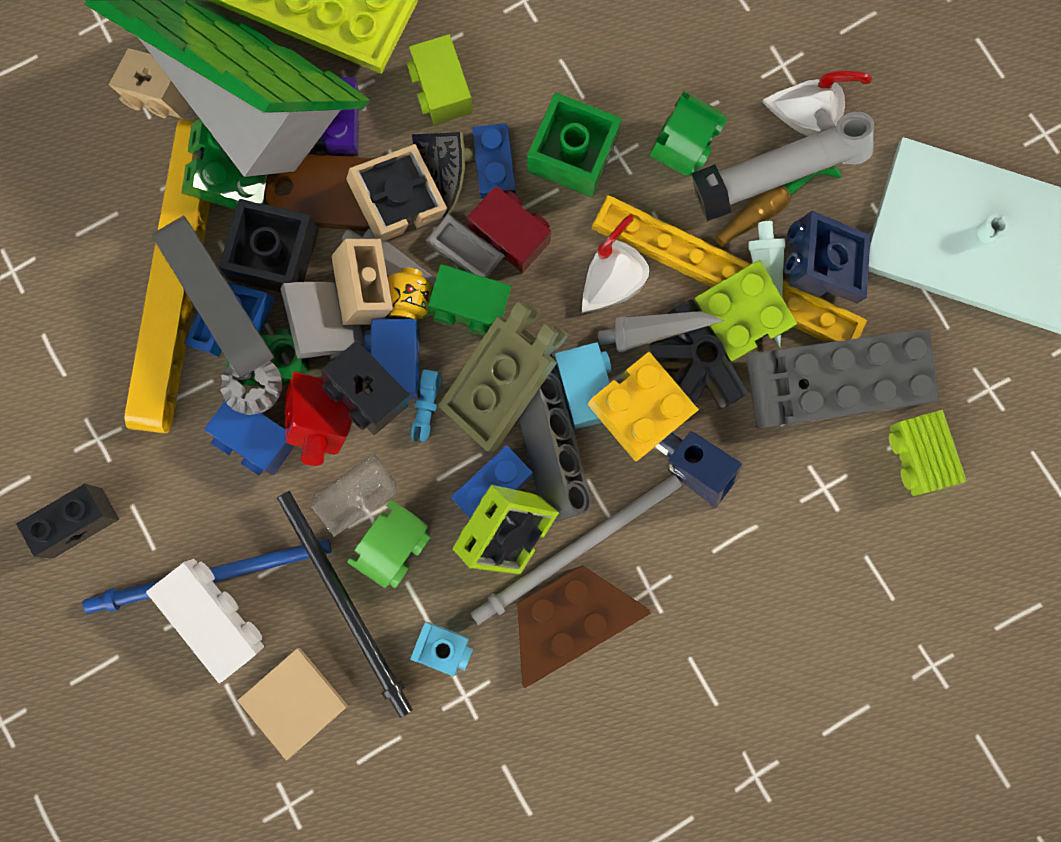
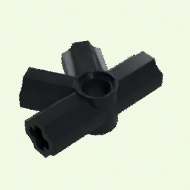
[650,299,748,410]

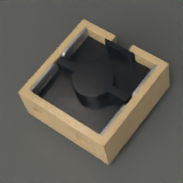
[346,144,447,242]

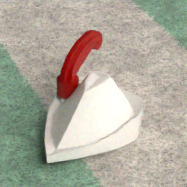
[762,71,872,136]
[582,214,649,313]

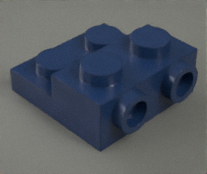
[784,211,871,303]

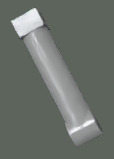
[691,110,874,222]

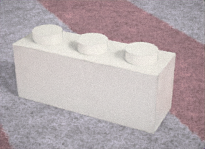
[146,558,264,684]

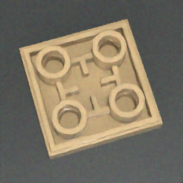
[237,648,349,761]

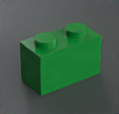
[428,264,512,336]

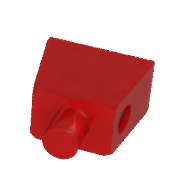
[285,372,364,466]

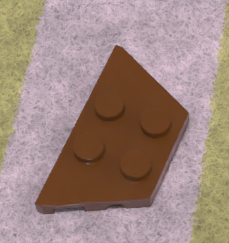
[517,565,651,688]

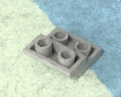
[281,282,365,359]

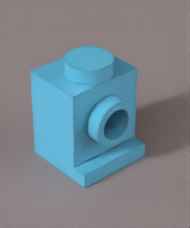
[410,622,473,677]

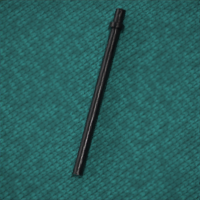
[277,491,413,718]

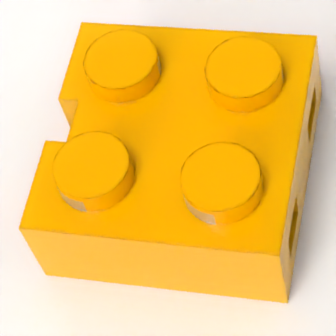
[587,352,699,462]

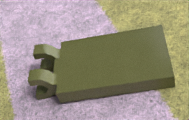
[438,301,569,452]

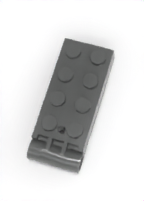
[746,328,940,428]

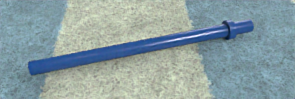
[83,539,332,614]

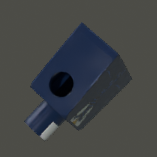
[655,431,742,508]

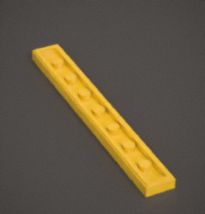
[592,195,867,343]

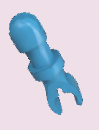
[410,369,442,443]

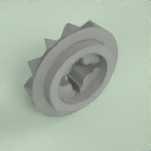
[220,361,282,415]

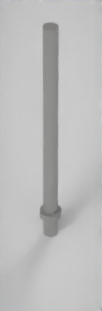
[470,474,682,625]

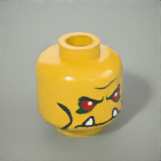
[387,267,433,321]

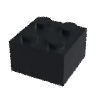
[219,199,319,292]

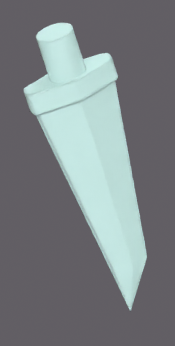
[748,221,786,347]

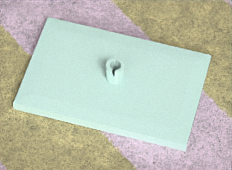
[868,137,1061,334]

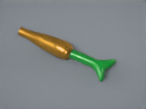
[714,166,842,247]

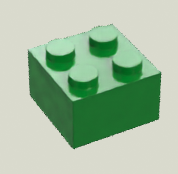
[527,92,622,198]

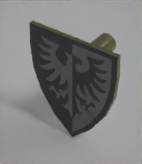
[412,132,474,218]

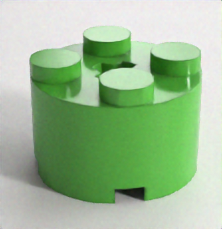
[347,499,431,588]

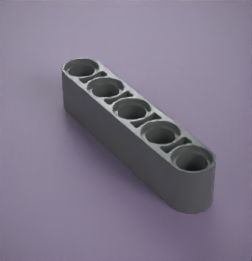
[151,215,274,378]
[519,352,591,522]

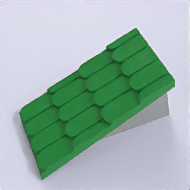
[84,0,370,177]

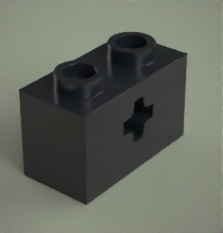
[322,341,410,436]
[16,483,120,558]

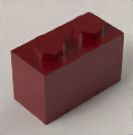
[467,186,551,274]

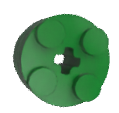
[648,91,728,177]

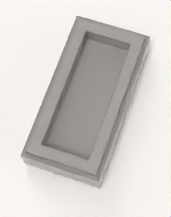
[426,214,505,278]

